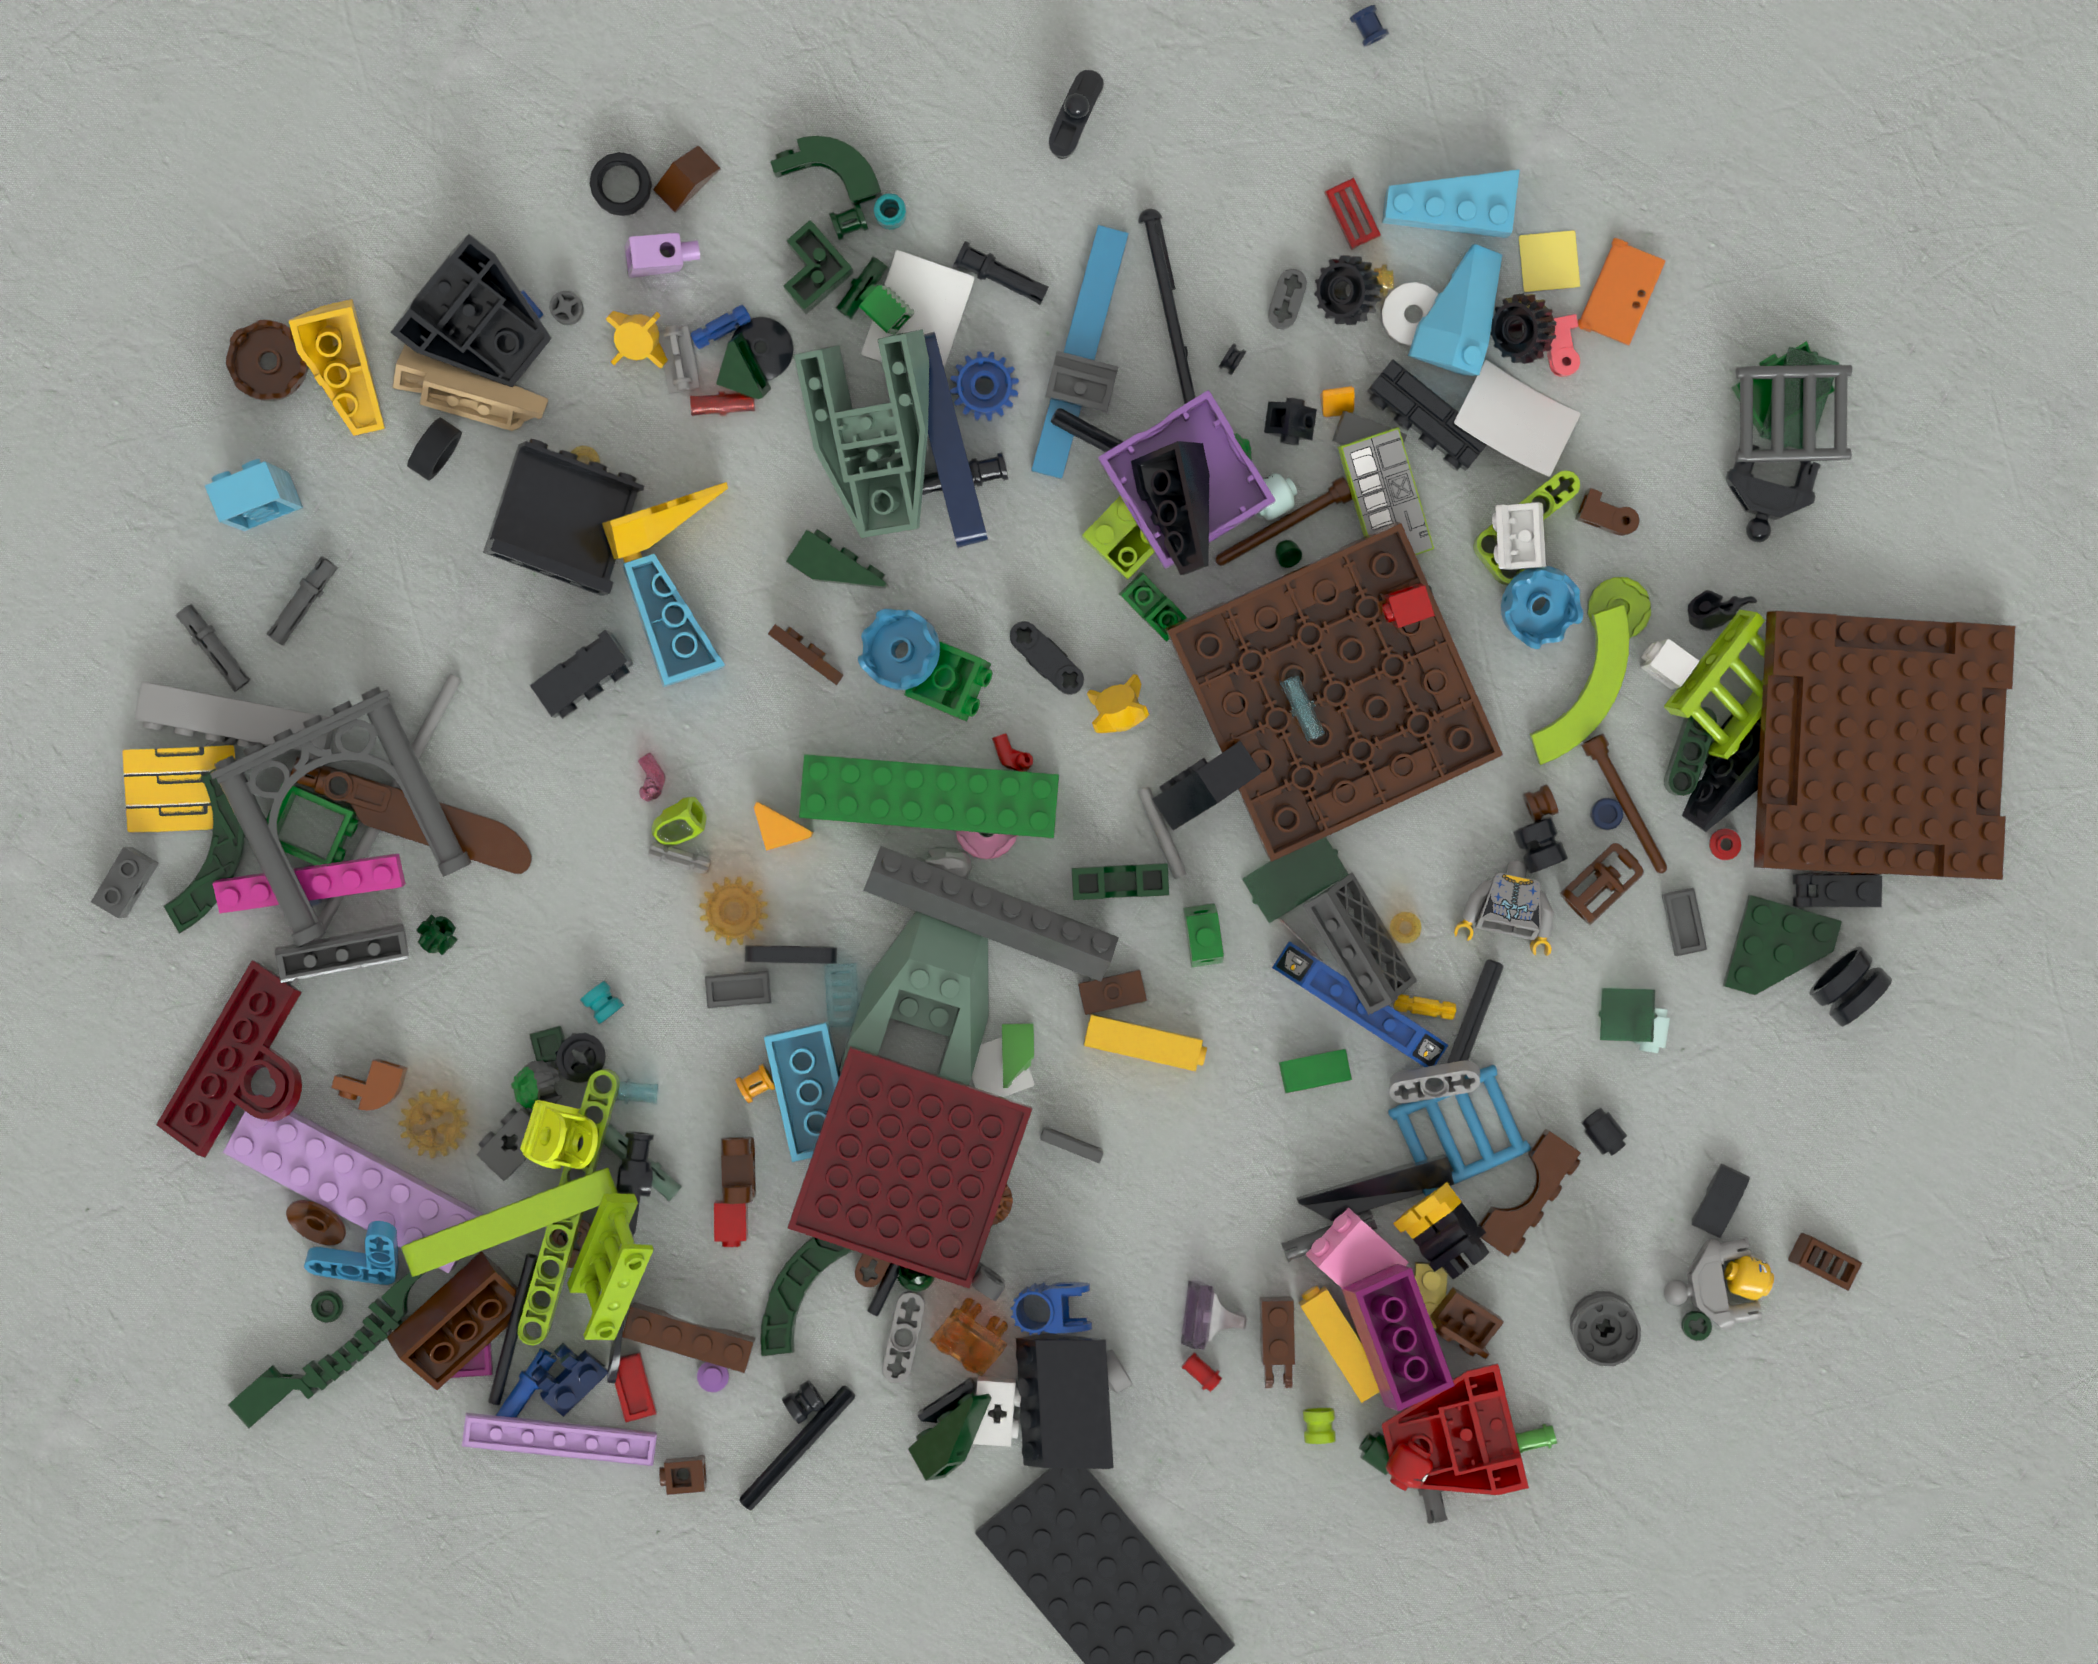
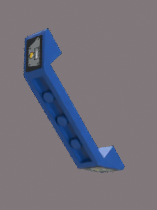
[1272,941,1448,1067]

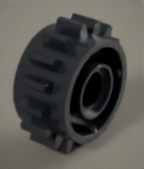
[1314,255,1383,325]
[1490,293,1557,364]

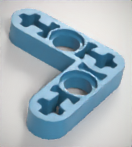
[304,1221,399,1285]

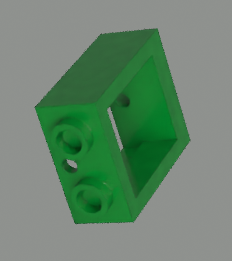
[266,781,359,865]

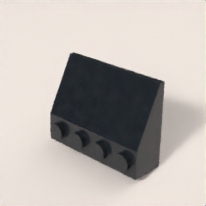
[1016,1333,1114,1469]

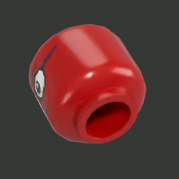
[1386,1441,1434,1491]

